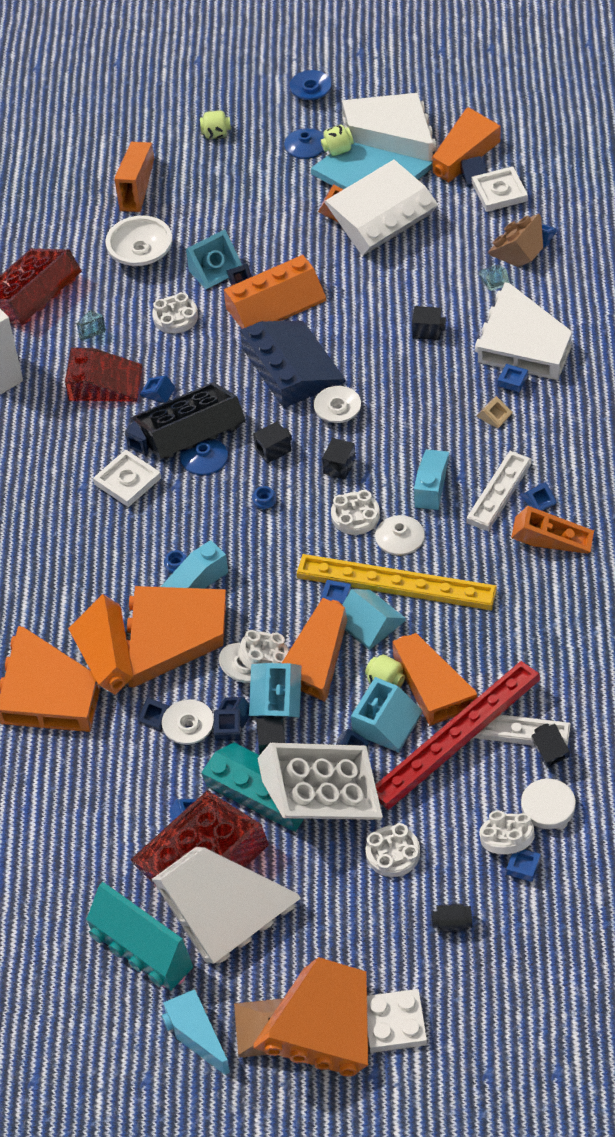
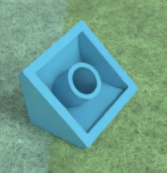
[186,229,242,289]
[342,589,406,650]

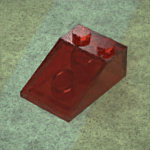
[65,348,143,402]

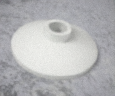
[314,386,361,423]
[375,515,424,556]
[219,643,251,683]
[162,700,214,745]

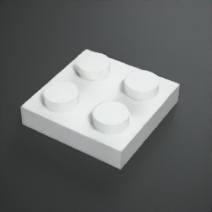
[472,166,528,212]
[93,450,161,507]
[367,989,427,1053]

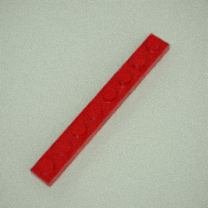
[375,661,541,810]

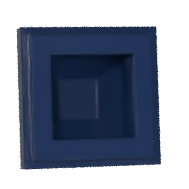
[226,263,252,286]

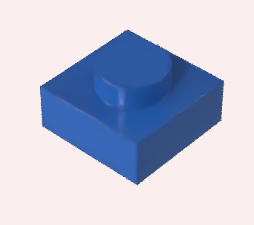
[498,364,528,392]
[320,580,351,604]
[506,849,541,882]

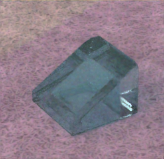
[478,264,510,291]
[76,310,106,341]

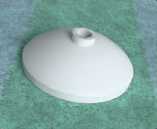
[106,216,172,266]

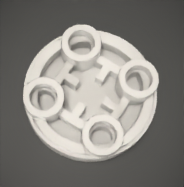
[152,292,198,334]
[331,490,380,535]
[238,630,289,670]
[521,779,575,830]
[479,811,535,854]
[366,823,420,877]

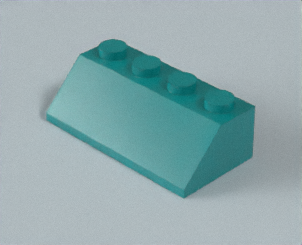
[201,742,304,832]
[86,882,193,991]

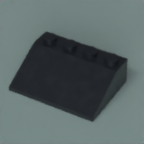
[130,382,246,459]

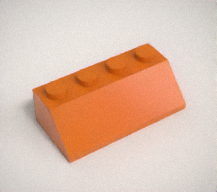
[224,255,326,329]

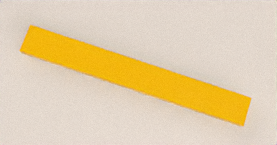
[296,554,497,611]

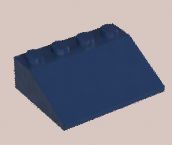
[240,321,345,408]

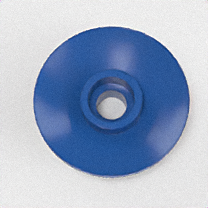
[290,70,332,100]
[284,128,324,159]
[180,439,228,476]

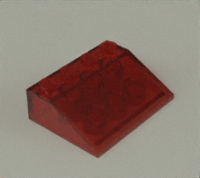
[0,248,82,325]
[130,790,269,886]

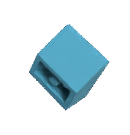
[249,663,302,718]
[351,677,423,753]

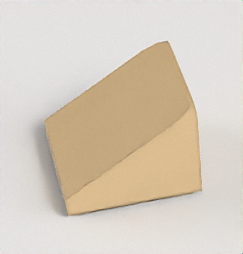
[476,396,513,428]

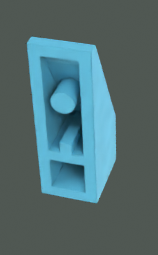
[414,449,449,510]
[161,540,228,589]
[161,989,230,1075]

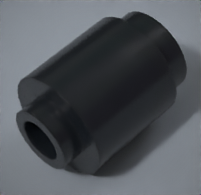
[431,903,472,933]

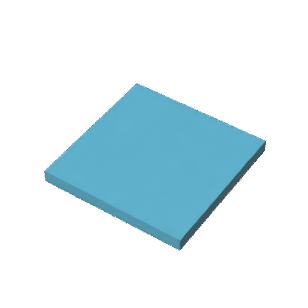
[311,142,433,190]

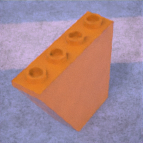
[127,586,226,688]
[0,626,100,732]
[254,957,368,1077]

